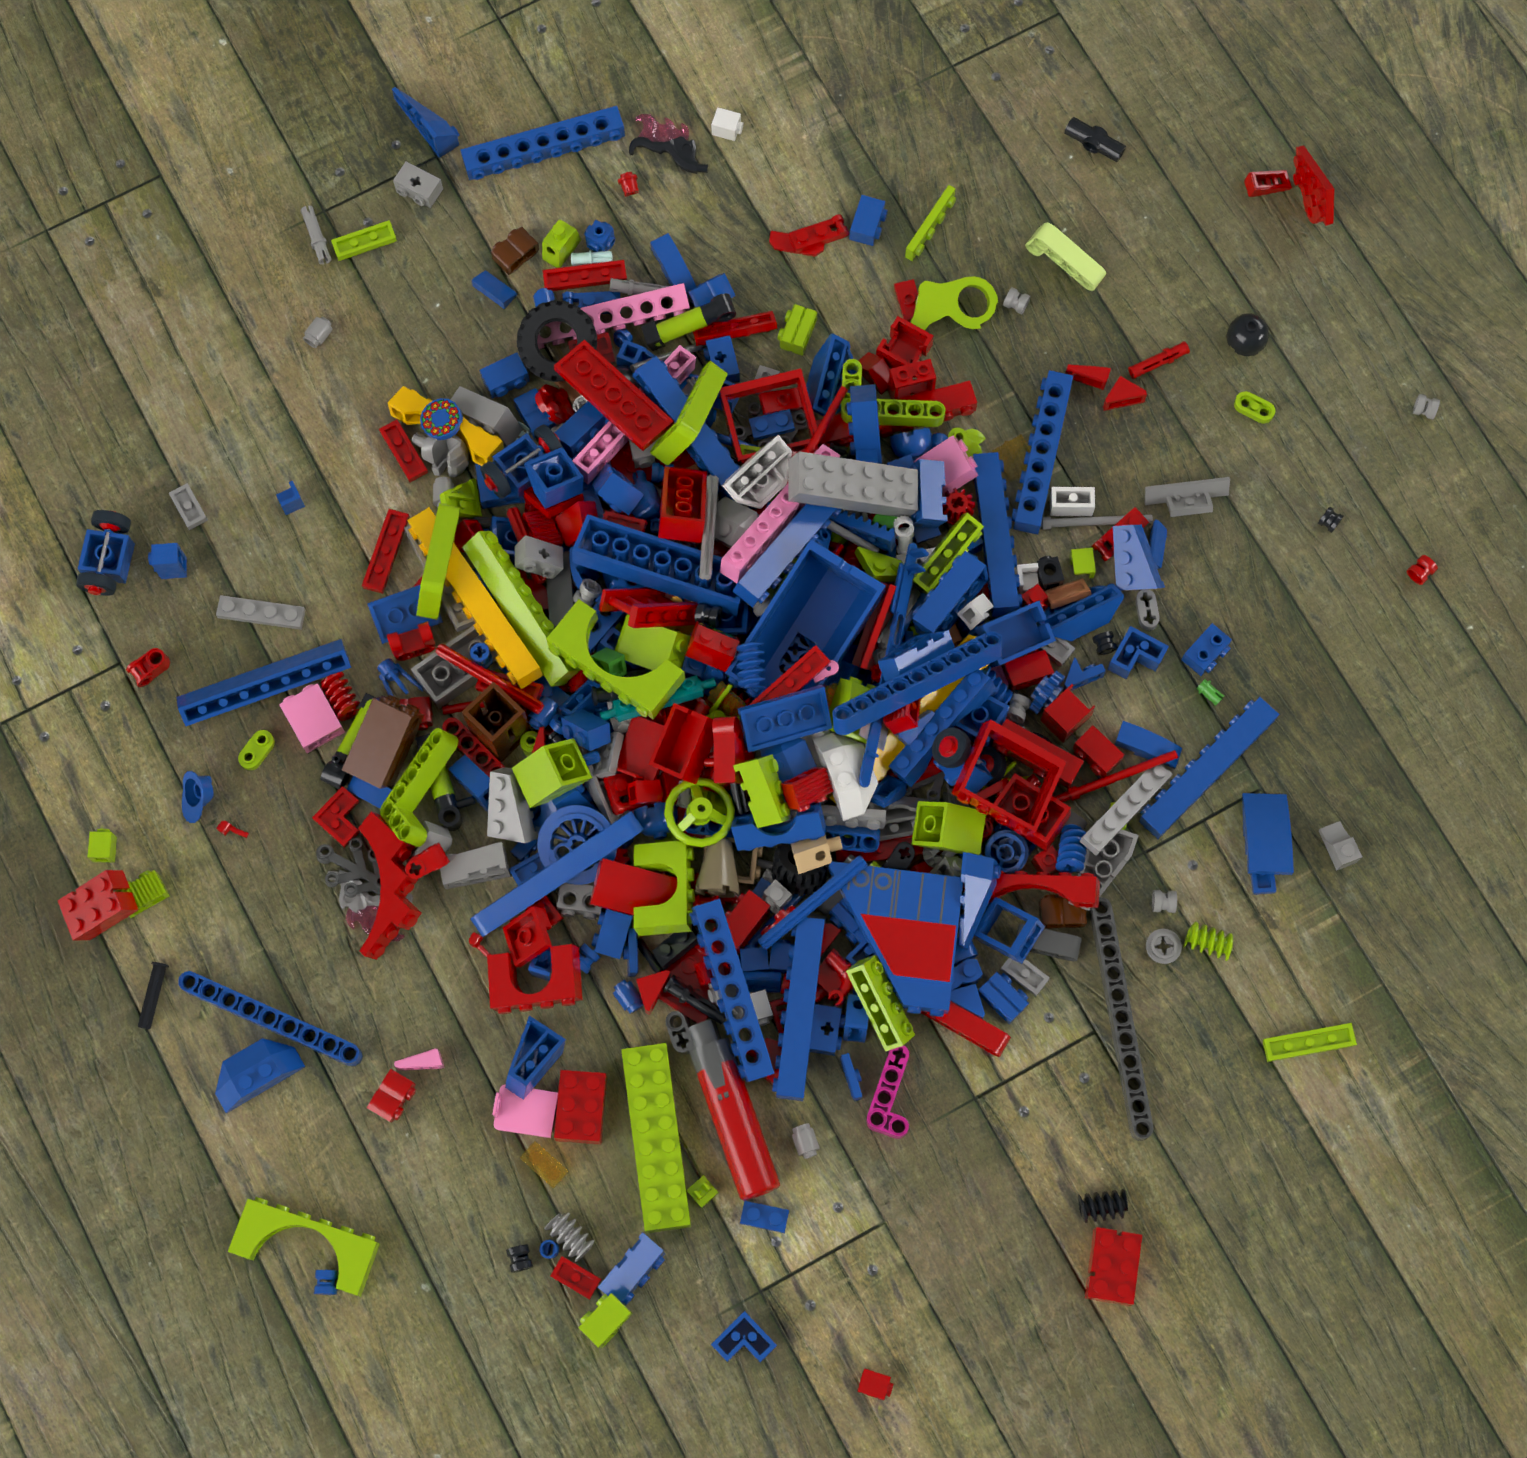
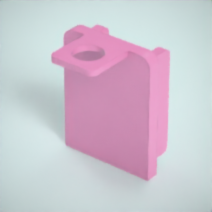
[492,1085,558,1138]

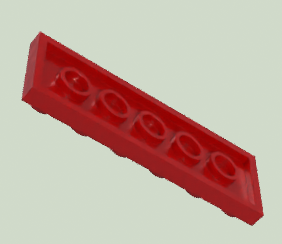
[554,340,674,451]

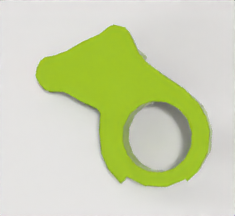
[910,276,998,330]

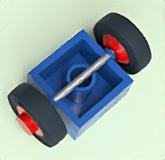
[480,424,562,499]
[76,510,135,596]
[932,728,1007,794]

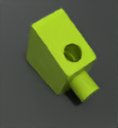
[542,219,582,268]

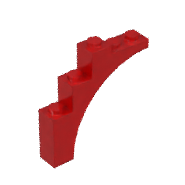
[358,811,422,960]

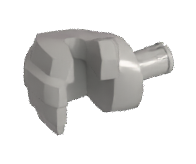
[412,432,469,477]

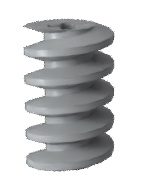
[544,1212,594,1263]

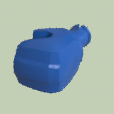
[632,470,661,522]

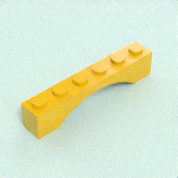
[388,386,504,466]

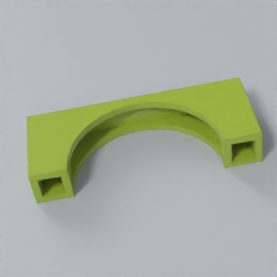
[546,599,686,719]
[228,1197,380,1297]

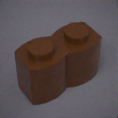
[491,227,539,275]
[1039,894,1087,929]

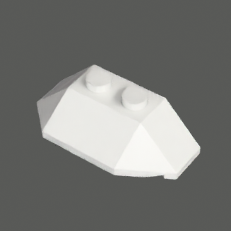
[723,435,792,509]
[812,733,878,821]

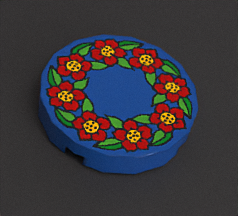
[420,398,463,440]

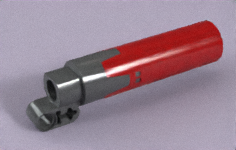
[665,1011,780,1201]

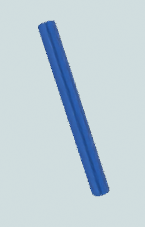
[758,856,867,950]

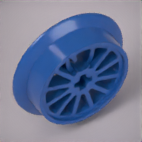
[537,805,617,885]

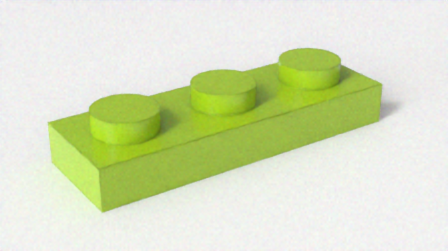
[331,220,397,261]

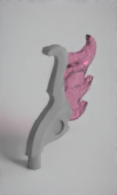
[327,870,413,942]

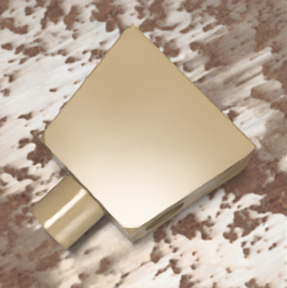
[791,835,843,874]

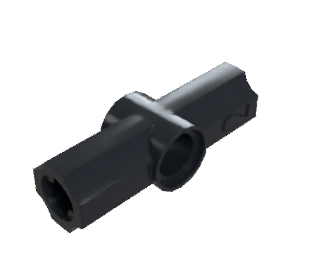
[1064,117,1126,162]

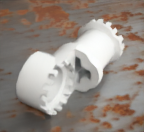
[893,515,914,556]

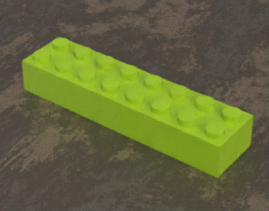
[621,1043,691,1234]

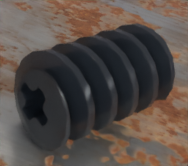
[1078,1189,1128,1223]

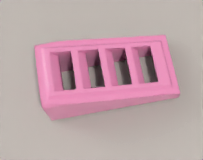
[394,1048,445,1070]

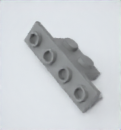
[1144,477,1230,517]

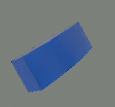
[650,233,696,298]
[1114,721,1182,769]

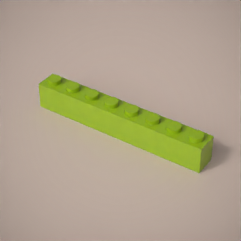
[462,531,580,687]

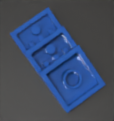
[1242,793,1294,875]

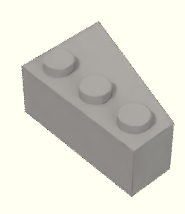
[450,386,523,447]
[440,842,511,889]

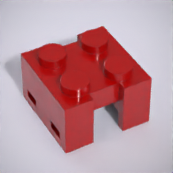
[876,316,934,368]

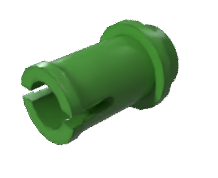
[1196,679,1225,706]

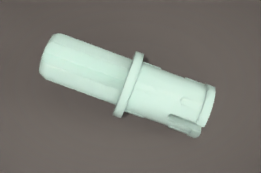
[571,250,613,266]

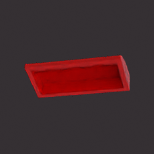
[590,858,678,916]

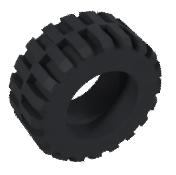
[517,300,597,382]

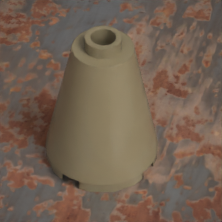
[695,836,739,898]

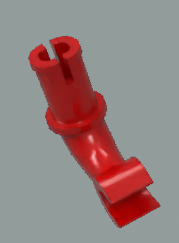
[825,951,853,1007]

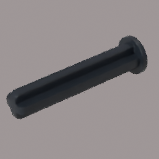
[138,962,169,1030]

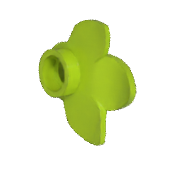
[948,428,986,458]

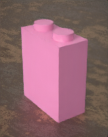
[914,436,978,497]
[279,683,345,753]

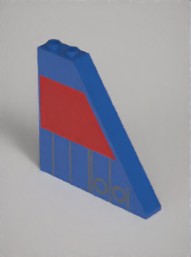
[829,861,963,1017]

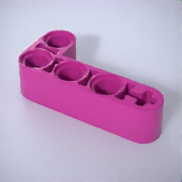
[866,1045,909,1139]

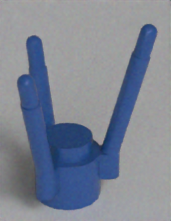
[377,659,424,696]

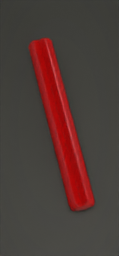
[507,507,546,585]

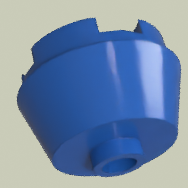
[985,830,1029,874]

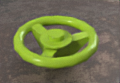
[664,777,735,847]

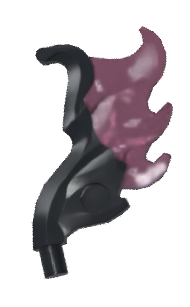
[629,114,708,174]

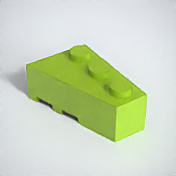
[733,754,790,828]

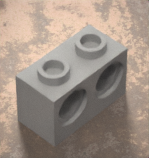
[557,883,603,920]

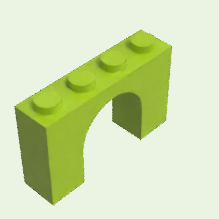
[634,840,695,936]

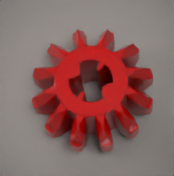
[942,488,975,524]

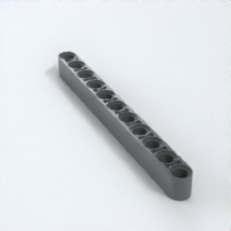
[1089,897,1153,1141]

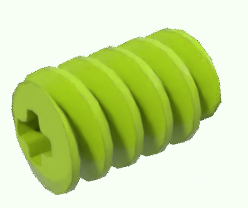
[1184,922,1234,961]

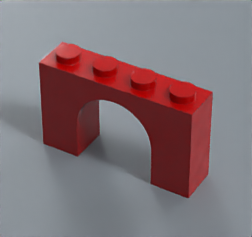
[487,944,583,1014]

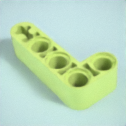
[1025,222,1106,291]

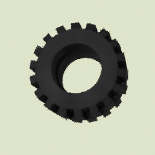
[771,843,829,896]

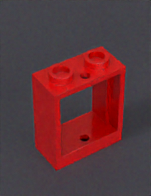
[888,358,937,399]

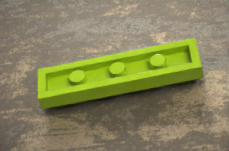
[905,185,956,261]
[1262,1023,1357,1062]

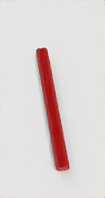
[435,644,544,714]

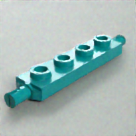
[600,675,716,722]

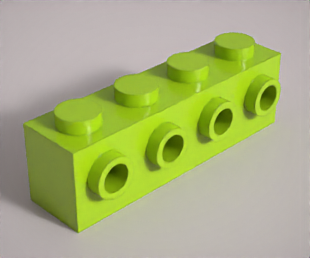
[913,513,984,594]
[846,955,915,1052]

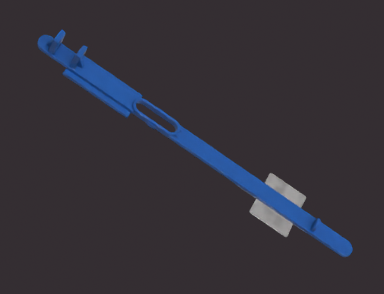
[859,543,929,788]

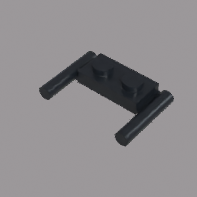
[637,909,700,973]

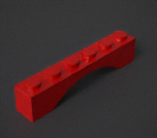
[963,871,1100,908]

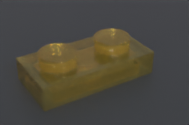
[520,1141,569,1189]

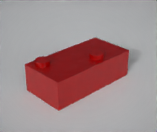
[658,466,707,543]
[992,719,1084,789]

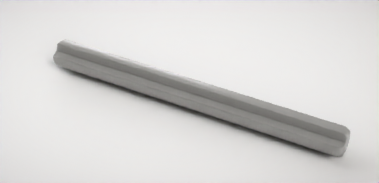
[699,475,719,580]

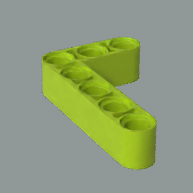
[841,359,945,427]
[650,361,728,466]
[416,503,461,620]
[380,728,458,847]

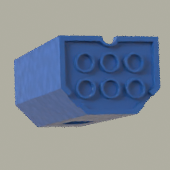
[725,540,886,701]

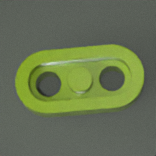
[1234,391,1275,424]
[238,730,275,770]

